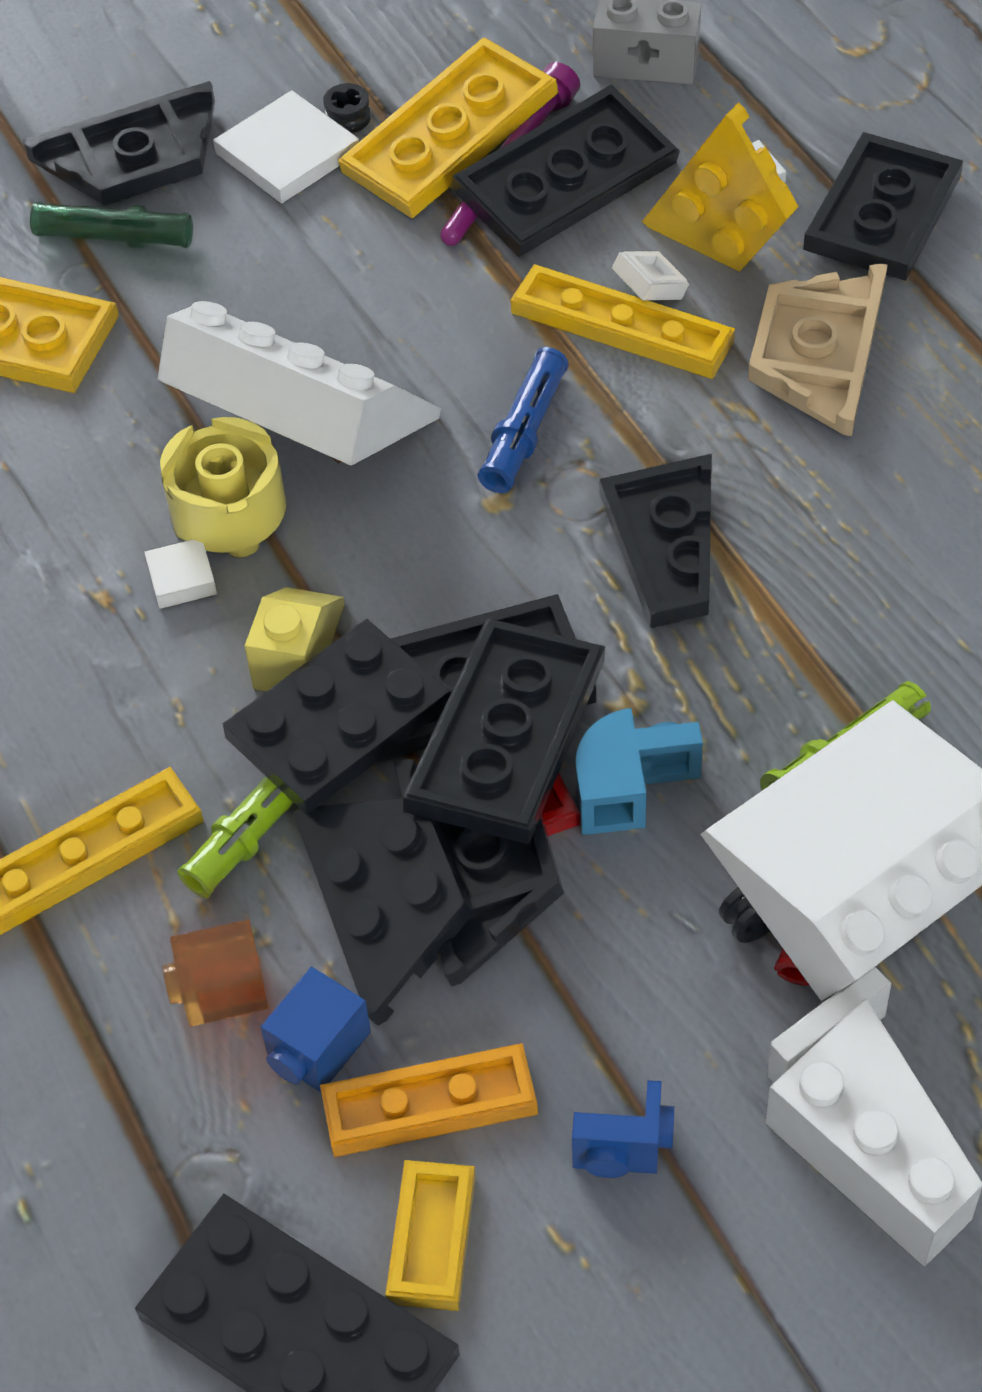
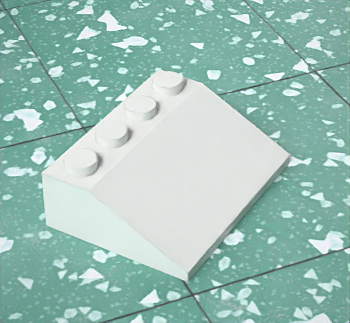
[157,301,441,466]
[700,700,982,1001]

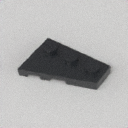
[599,454,712,629]

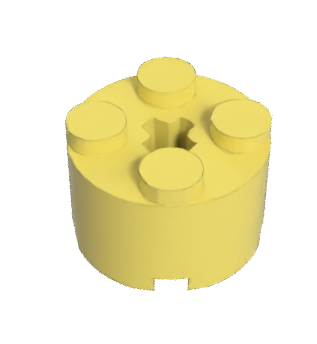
[160,417,286,558]

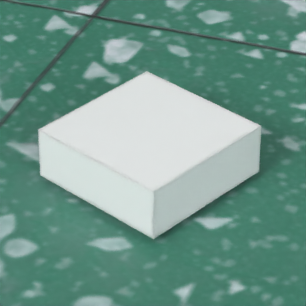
[612,251,689,301]
[144,540,217,609]

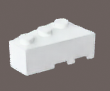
[765,998,982,1267]

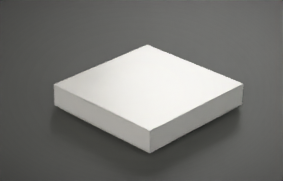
[213,90,359,204]

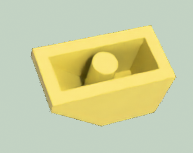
[244,587,345,691]

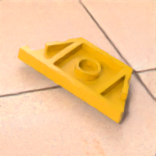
[642,102,799,272]

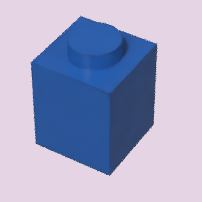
[260,966,371,1092]

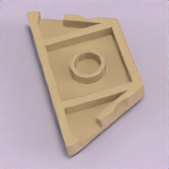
[748,264,887,436]

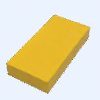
[385,1160,476,1311]

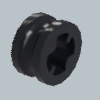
[323,83,371,133]
[719,887,770,943]

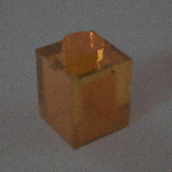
[162,919,269,1027]

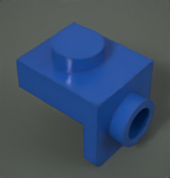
[572,1080,675,1178]

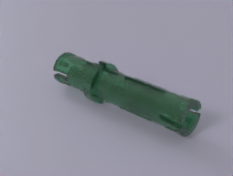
[30,202,193,248]

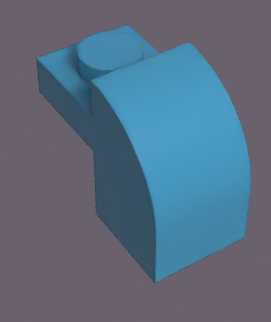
[576,708,703,835]

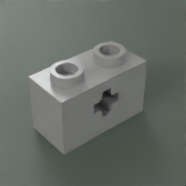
[593,0,702,85]

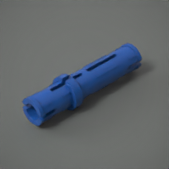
[477,347,569,493]

